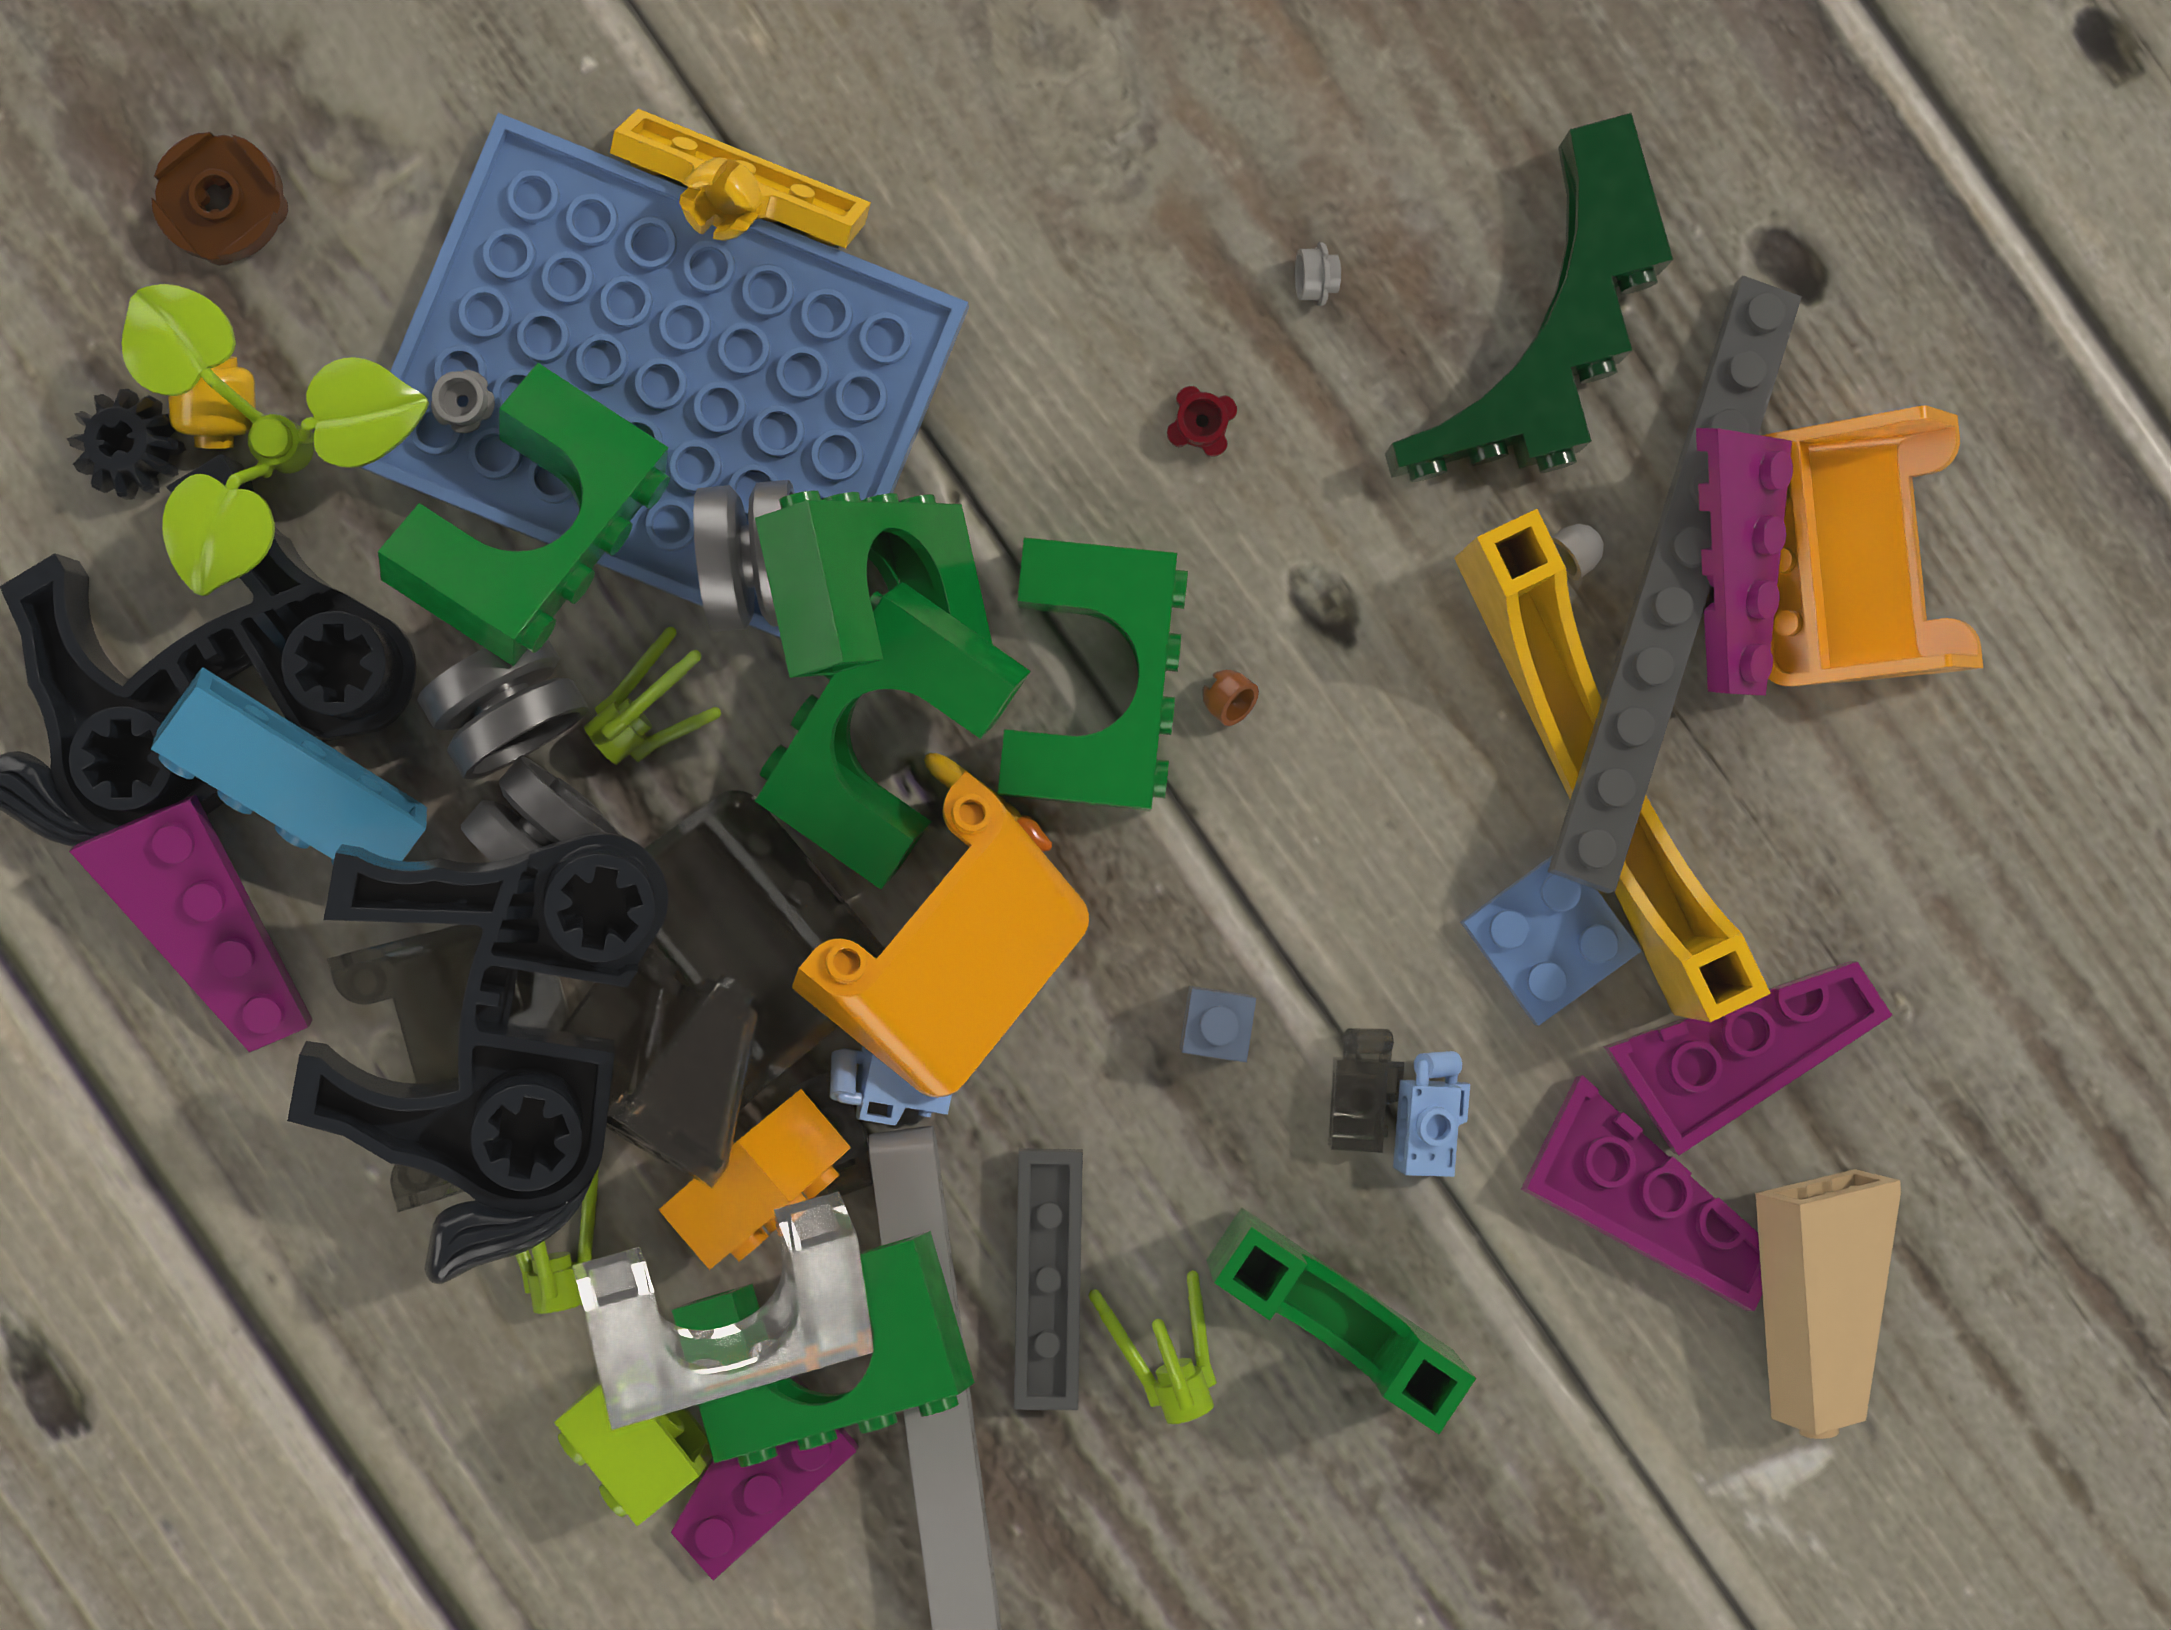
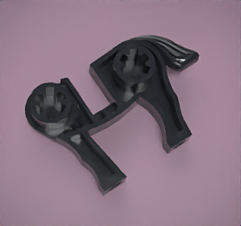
[0,454,417,847]
[287,832,668,1284]

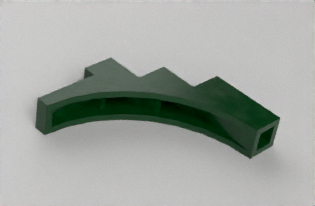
[1385,113,1673,482]

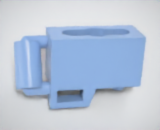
[830,1046,952,1126]
[1393,1051,1470,1177]

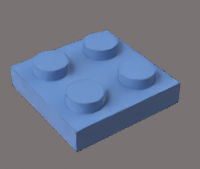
[1460,855,1641,1026]

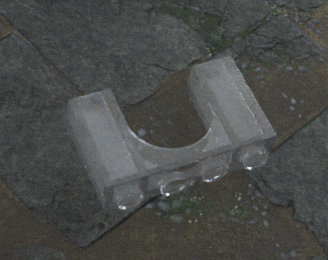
[572,1191,874,1430]

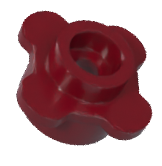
[1167,386,1237,457]

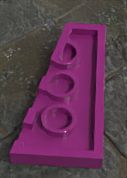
[1696,428,1793,696]
[69,794,313,1053]
[1603,961,1893,1156]
[1521,1075,1763,1311]

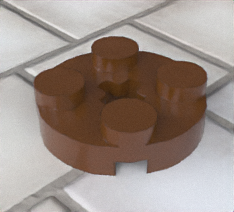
[151,132,288,266]

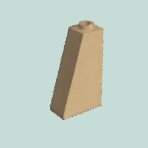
[1755,1169,1901,1439]

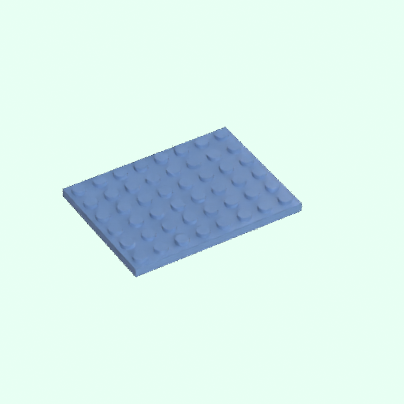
[359,113,969,639]

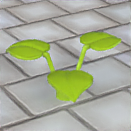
[121,284,429,596]

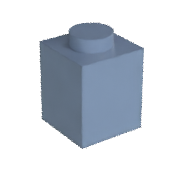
[1180,986,1256,1063]

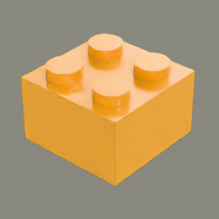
[658,1089,851,1270]

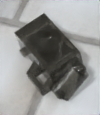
[1328,1028,1404,1153]
[789,1070,873,1199]

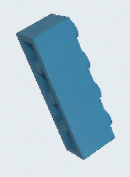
[151,667,427,865]

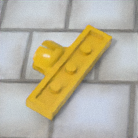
[610,109,871,249]

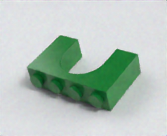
[378,363,670,667]
[755,491,993,678]
[998,537,1188,811]
[755,582,1031,889]
[1206,1207,1476,1435]
[671,1231,975,1467]

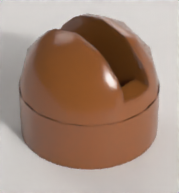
[1202,670,1259,726]

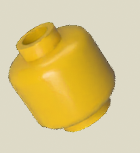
[168,356,256,449]

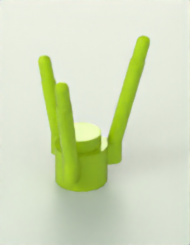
[584,626,721,765]
[515,1167,599,1314]
[1088,1270,1217,1425]

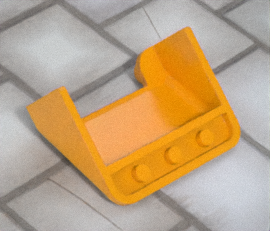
[1762,405,1983,687]
[792,771,1089,1098]

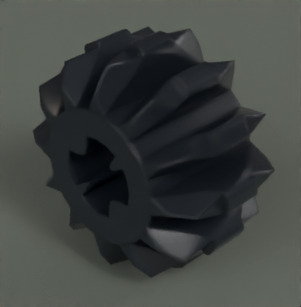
[67,389,186,500]

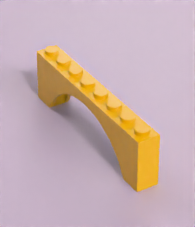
[1454,509,1771,1022]

